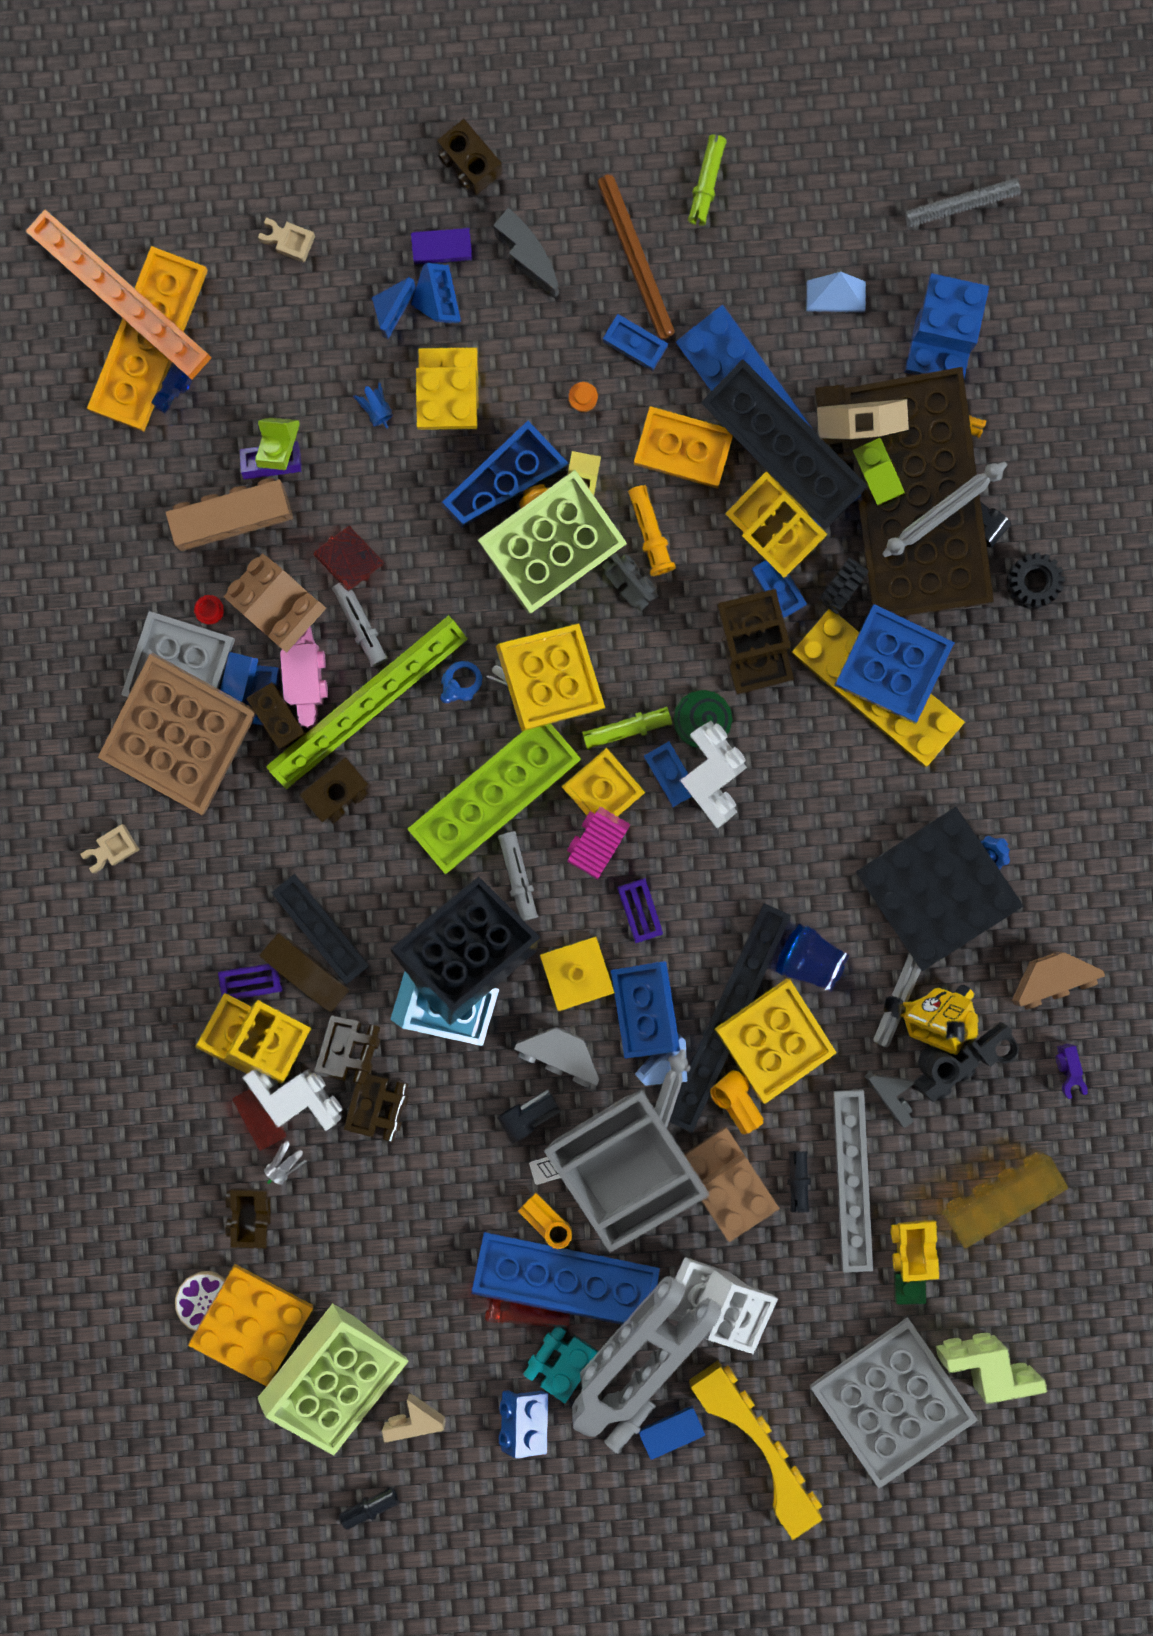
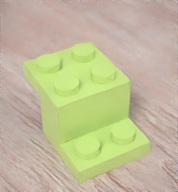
[936,1333,1047,1403]

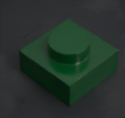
[894,1272,926,1305]

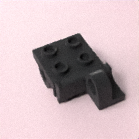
[913,1022,1019,1102]

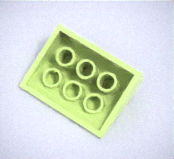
[478,470,627,614]
[258,1303,408,1455]

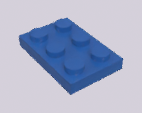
[611,961,680,1059]

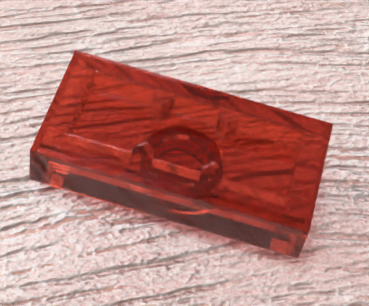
[232,1088,288,1151]

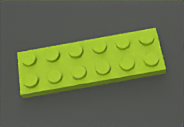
[408,724,581,874]

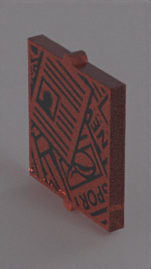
[313,526,384,592]

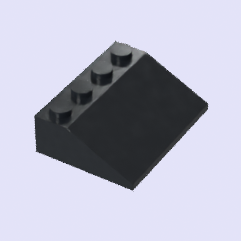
[390,876,541,1026]

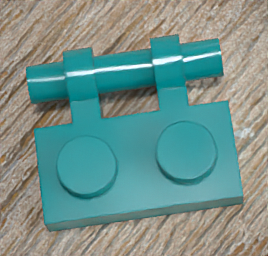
[523,1324,599,1403]

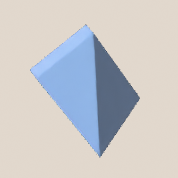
[806,272,866,312]
[635,1033,687,1086]

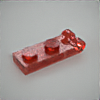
[484,1297,570,1328]

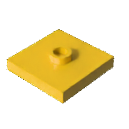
[562,747,645,816]
[540,937,614,1011]

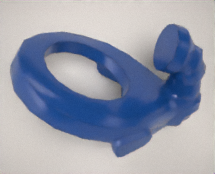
[440,661,483,704]

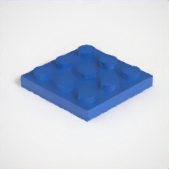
[834,604,955,724]

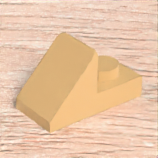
[382,1393,446,1443]

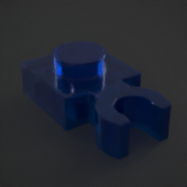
[151,364,192,414]

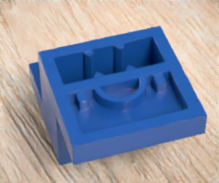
[904,273,989,378]

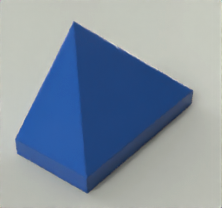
[411,263,461,324]
[372,277,416,339]

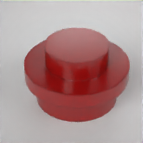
[194,595,224,625]

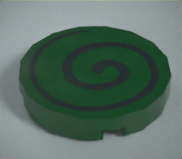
[673,690,733,749]

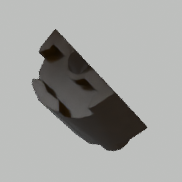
[225,1188,271,1248]

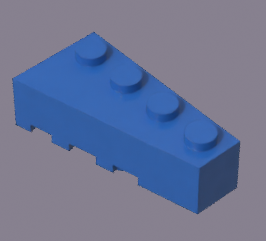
[441,421,569,528]

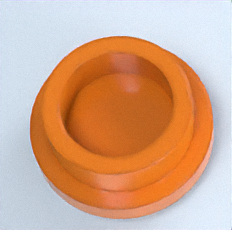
[569,382,598,412]

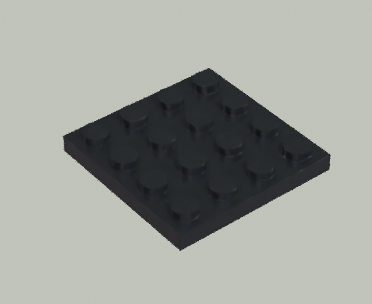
[856,806,1024,972]

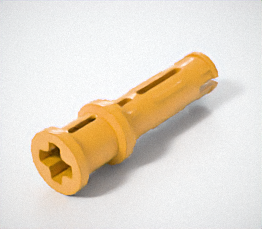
[628,485,676,576]

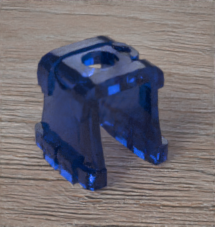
[775,924,850,992]

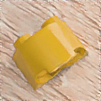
[891,1220,939,1282]

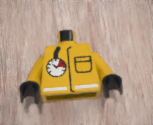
[883,985,978,1055]

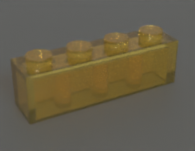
[941,1152,1069,1248]

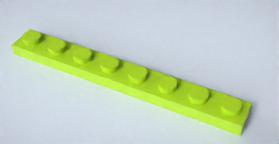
[266,615,468,790]

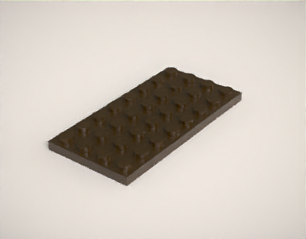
[844,367,994,617]

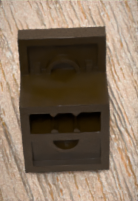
[717,589,794,695]

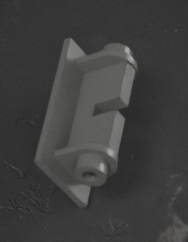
[602,552,659,611]

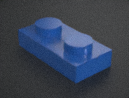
[602,314,668,372]
[751,560,807,619]
[643,741,692,807]

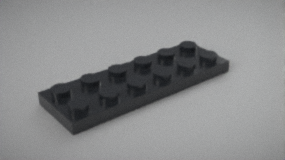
[701,359,869,529]

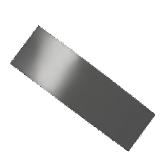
[493,208,559,298]

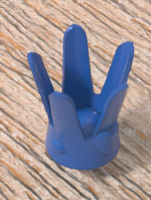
[353,382,393,429]

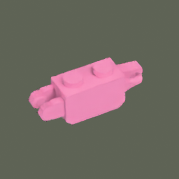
[280,626,328,729]

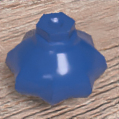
[980,836,1010,870]

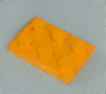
[633,406,733,489]

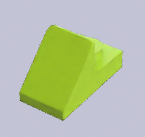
[255,418,300,470]
[853,438,905,506]

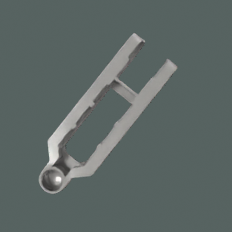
[572,1276,721,1437]

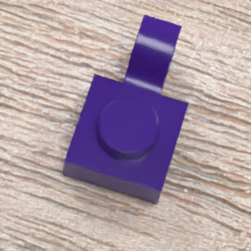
[1055,1044,1088,1099]

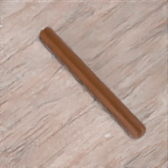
[598,174,674,339]

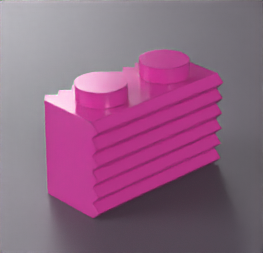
[567,807,630,880]

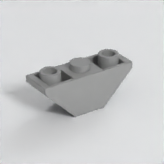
[514,1026,599,1087]

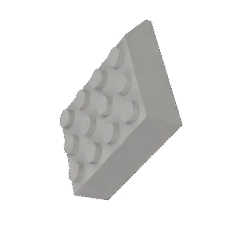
[544,1091,709,1253]

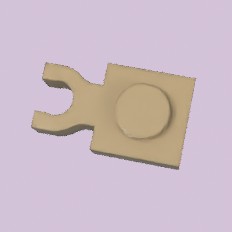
[258,218,315,263]
[80,824,139,873]

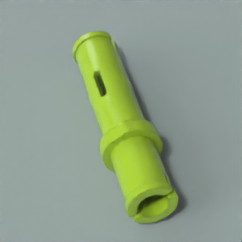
[688,134,727,226]
[582,706,672,750]

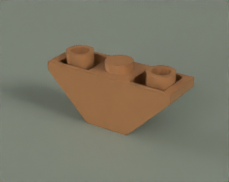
[1012,952,1105,1010]

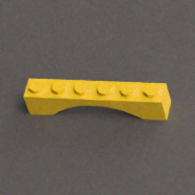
[689,1360,823,1540]

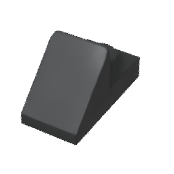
[864,1073,915,1128]

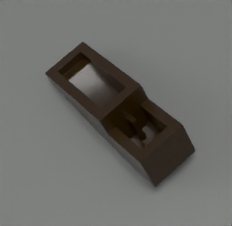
[259,932,350,1013]

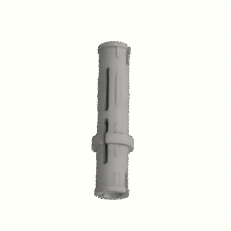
[332,580,388,667]
[497,831,538,921]

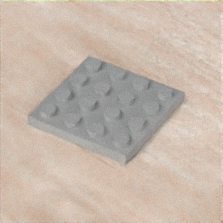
[809,1317,978,1489]

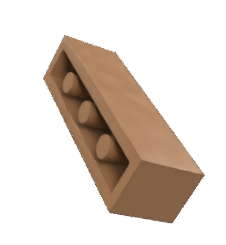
[166,478,293,551]

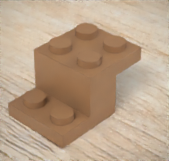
[224,553,326,653]
[684,1127,780,1242]

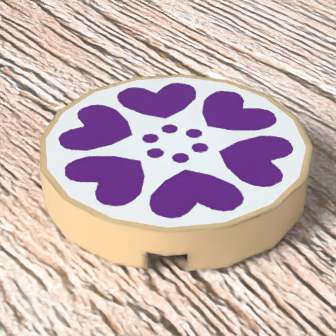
[175,1271,226,1331]

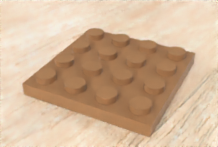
[98,653,256,815]

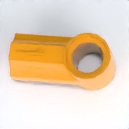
[710,1070,764,1135]
[518,1192,572,1249]

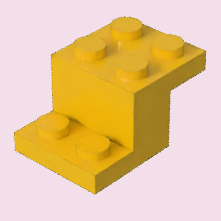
[416,347,479,430]
[725,471,828,578]
[195,993,311,1083]

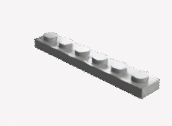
[833,1089,873,1273]

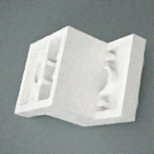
[680,721,747,828]
[243,1069,343,1131]
[667,1257,778,1354]

